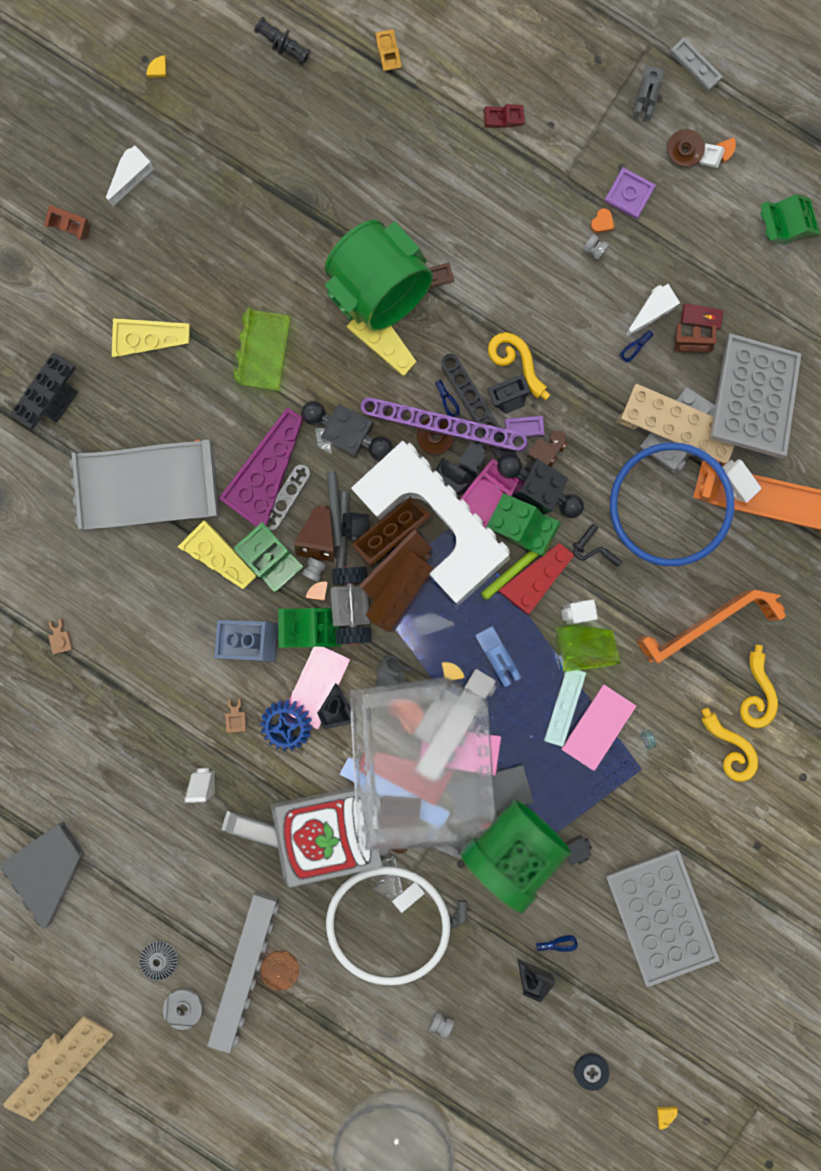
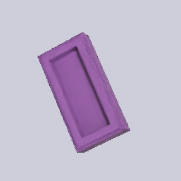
[504,416,544,437]

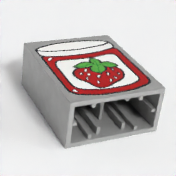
[271,786,388,888]

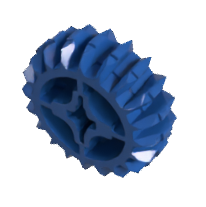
[260,699,313,751]

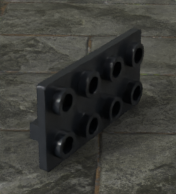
[10,353,78,430]

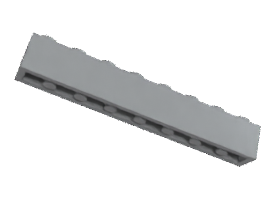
[207,891,280,1054]

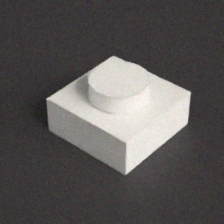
[699,144,725,168]

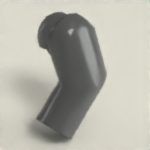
[449,900,467,928]

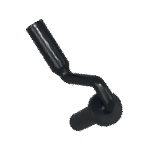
[572,524,622,567]

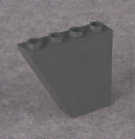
[0,821,85,929]

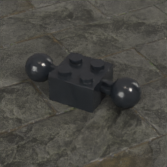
[301,401,393,461]
[497,454,584,519]

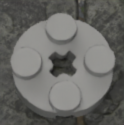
[163,988,203,1030]

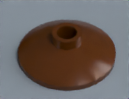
[667,129,705,167]
[417,418,455,454]

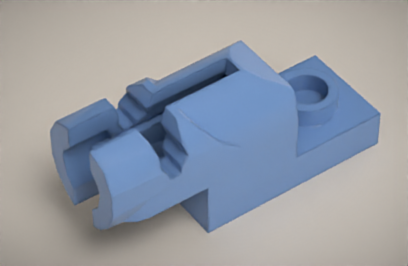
[475,626,522,687]

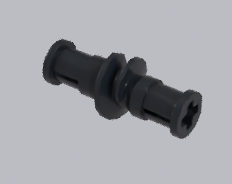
[254,17,311,66]

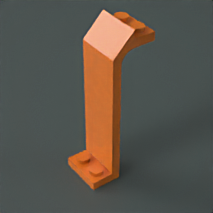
[693,459,821,534]
[636,590,786,664]

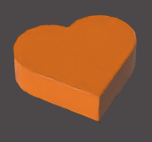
[591,208,614,233]

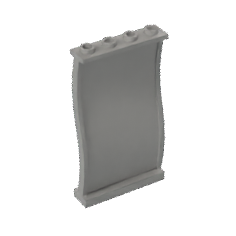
[70,439,219,531]

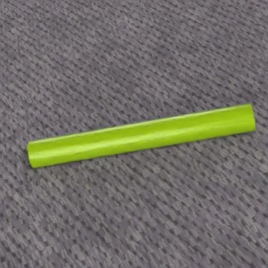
[481,551,539,600]

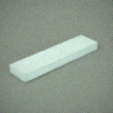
[544,667,586,747]

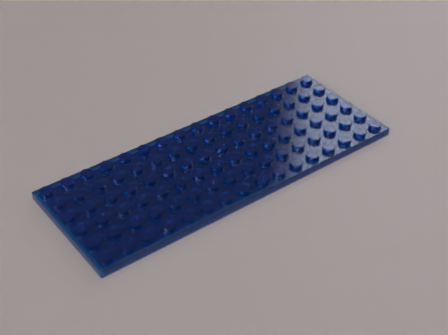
[396,529,642,833]

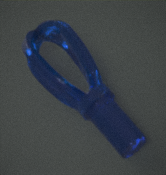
[619,330,654,363]
[435,380,460,417]
[536,935,578,952]

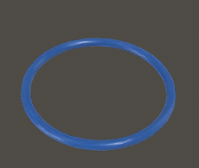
[610,442,734,566]

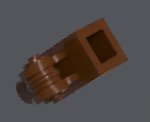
[526,431,568,467]

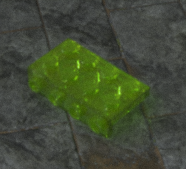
[233,307,291,391]

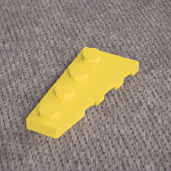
[112,318,191,357]
[347,319,416,377]
[178,520,258,589]

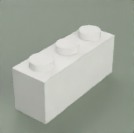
[561,600,598,624]

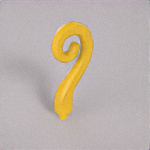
[488,332,550,401]
[740,644,778,729]
[701,707,758,782]

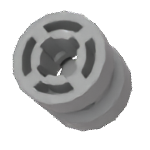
[583,234,609,260]
[302,557,326,582]
[428,1012,454,1039]

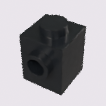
[341,513,369,541]
[565,834,592,865]

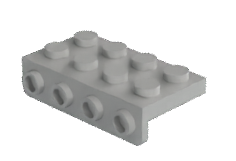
[640,387,715,474]

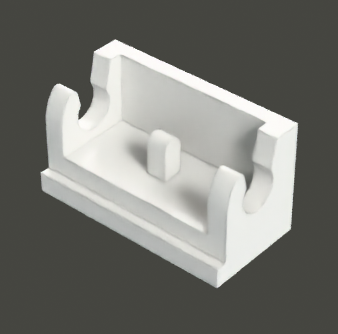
[722,459,762,503]

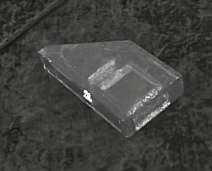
[414,612,454,637]

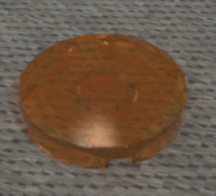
[260,950,299,991]

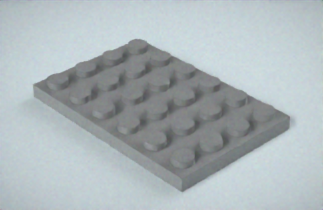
[710,333,801,459]
[605,849,720,987]

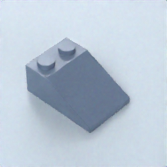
[214,620,278,662]

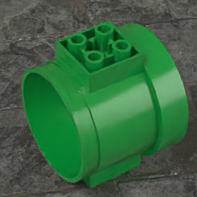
[325,219,433,332]
[460,799,572,913]

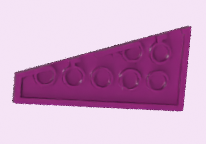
[219,407,303,527]

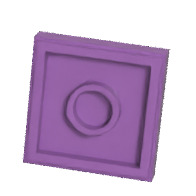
[604,168,656,220]

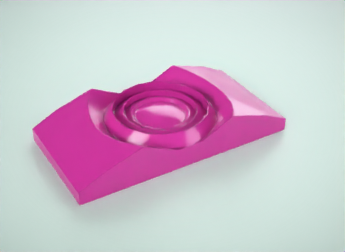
[459,458,519,529]

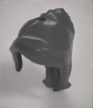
[376,655,425,700]

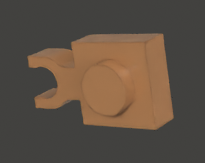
[48,619,73,654]
[225,699,246,734]

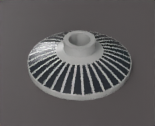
[139,941,178,980]

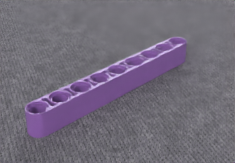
[361,398,528,452]

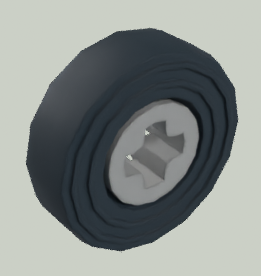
[574,1053,610,1091]

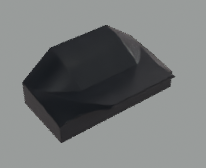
[487,374,530,414]
[435,458,475,495]

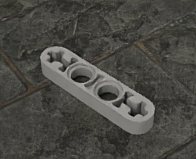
[267,465,311,531]

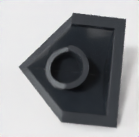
[317,682,356,729]
[517,958,555,1002]

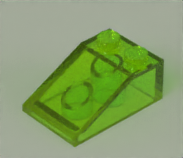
[556,625,621,672]

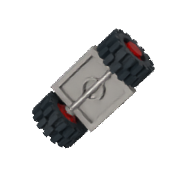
[331,567,371,645]

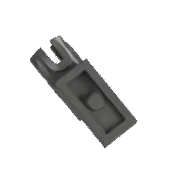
[633,65,664,121]

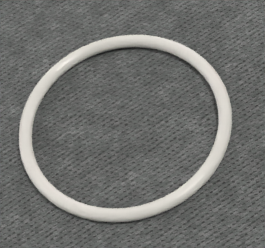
[326,867,450,985]

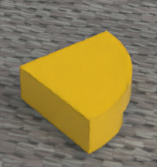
[147,56,167,78]
[442,662,465,681]
[657,1106,678,1130]

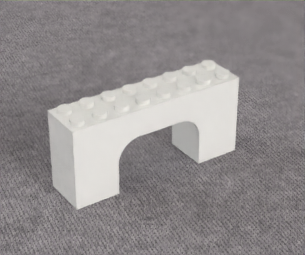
[351,441,510,606]

